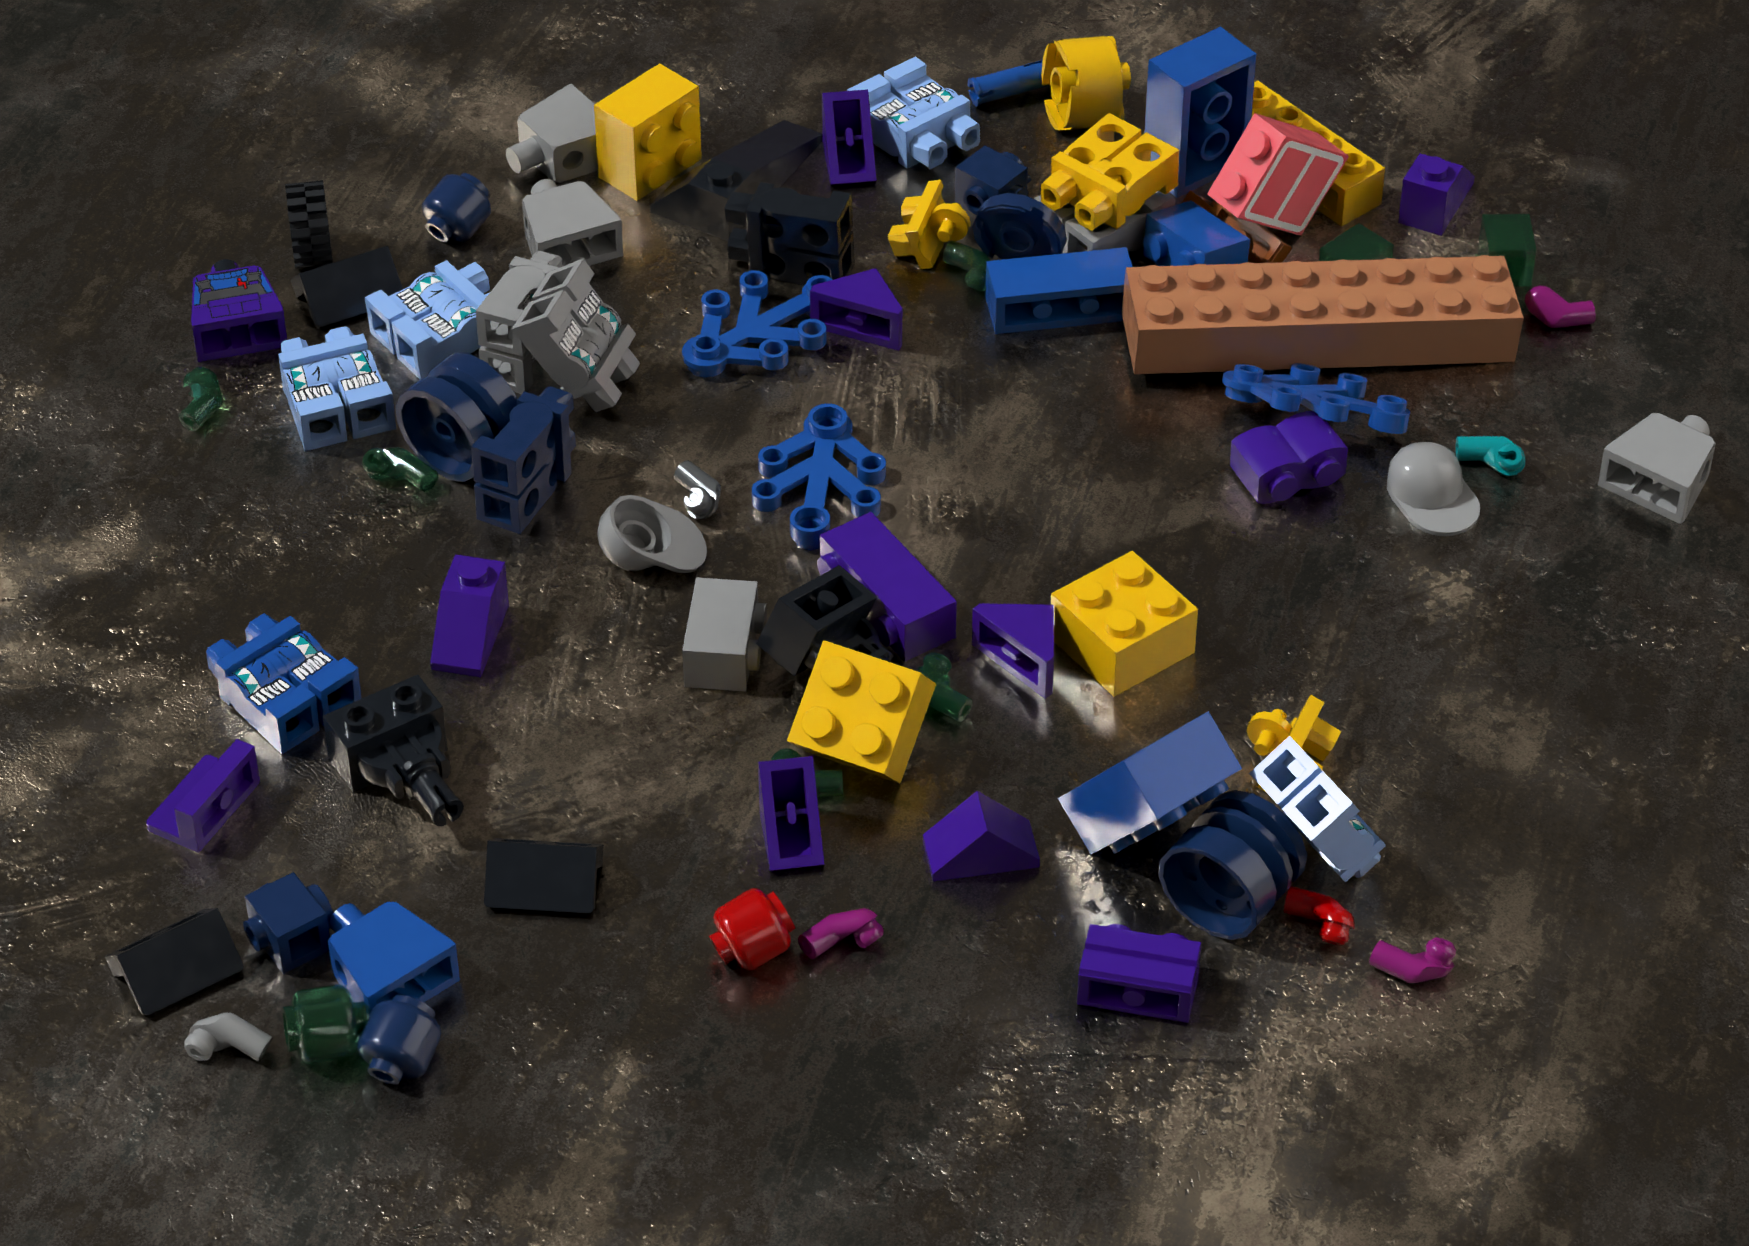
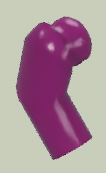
[1524,286,1596,328]
[798,908,884,959]
[1369,937,1456,984]

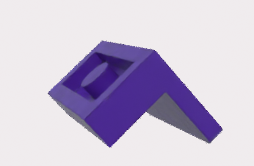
[146,739,260,853]

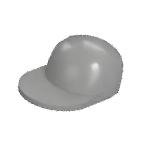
[1387,442,1480,536]
[597,495,707,573]

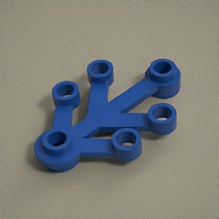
[682,270,833,378]
[1222,363,1410,434]
[751,404,886,550]

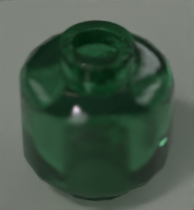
[282,985,367,1064]

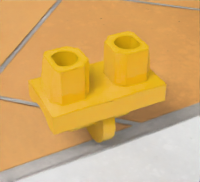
[888,180,971,269]
[1246,695,1342,793]

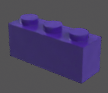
[817,512,957,662]

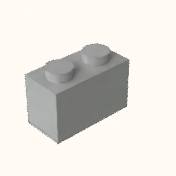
[682,577,767,692]

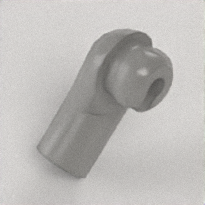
[184,1012,273,1061]

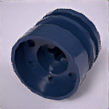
[1158,790,1307,940]

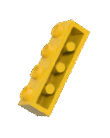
[1252,80,1385,227]

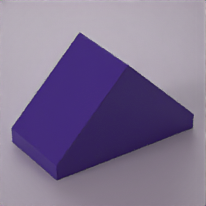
[822,89,877,185]
[810,268,903,351]
[972,603,1054,699]
[758,756,824,871]
[923,791,1040,882]

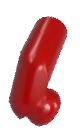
[1283,886,1355,946]

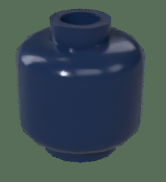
[422,173,491,242]
[357,995,441,1085]

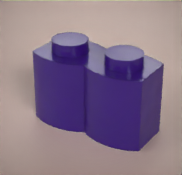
[1230,411,1348,504]

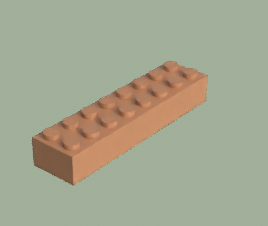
[1121,255,1523,374]

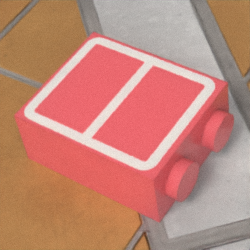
[1207,113,1349,236]

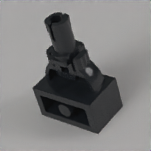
[756,565,893,676]
[323,674,464,826]

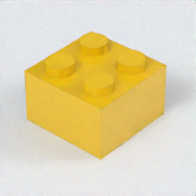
[594,63,702,201]
[1051,550,1198,697]
[787,640,936,784]

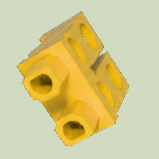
[1041,113,1179,231]

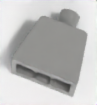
[506,84,598,183]
[522,179,624,266]
[1598,413,1716,524]

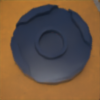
[972,193,1067,260]

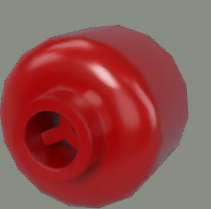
[709,888,796,971]

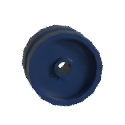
[395,353,517,482]

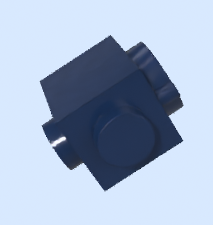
[955,145,1032,215]
[243,872,334,974]

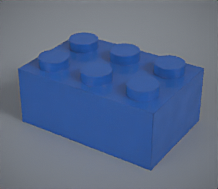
[1144,27,1257,198]
[1058,711,1242,854]

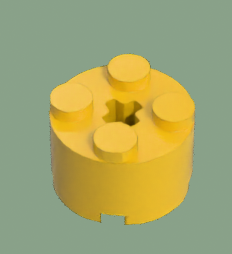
[1041,36,1131,130]

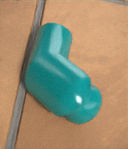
[1455,436,1526,476]

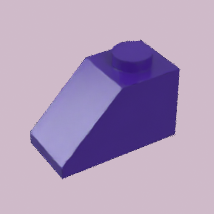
[1398,153,1475,236]
[430,554,509,677]

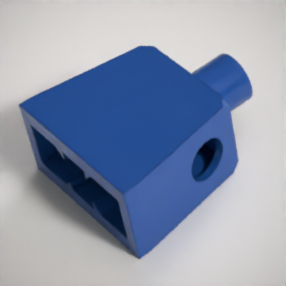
[328,902,460,1024]

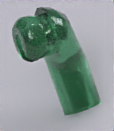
[178,367,223,431]
[917,652,973,722]

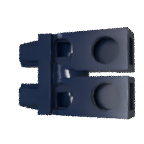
[471,386,576,534]

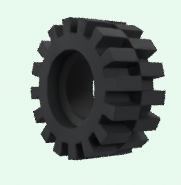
[285,180,333,269]

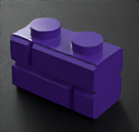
[1077,924,1201,1023]

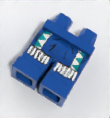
[206,613,362,754]

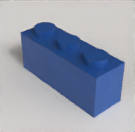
[985,247,1133,334]

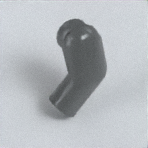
[674,460,722,519]

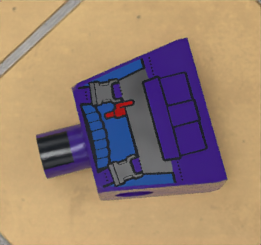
[191,259,287,362]

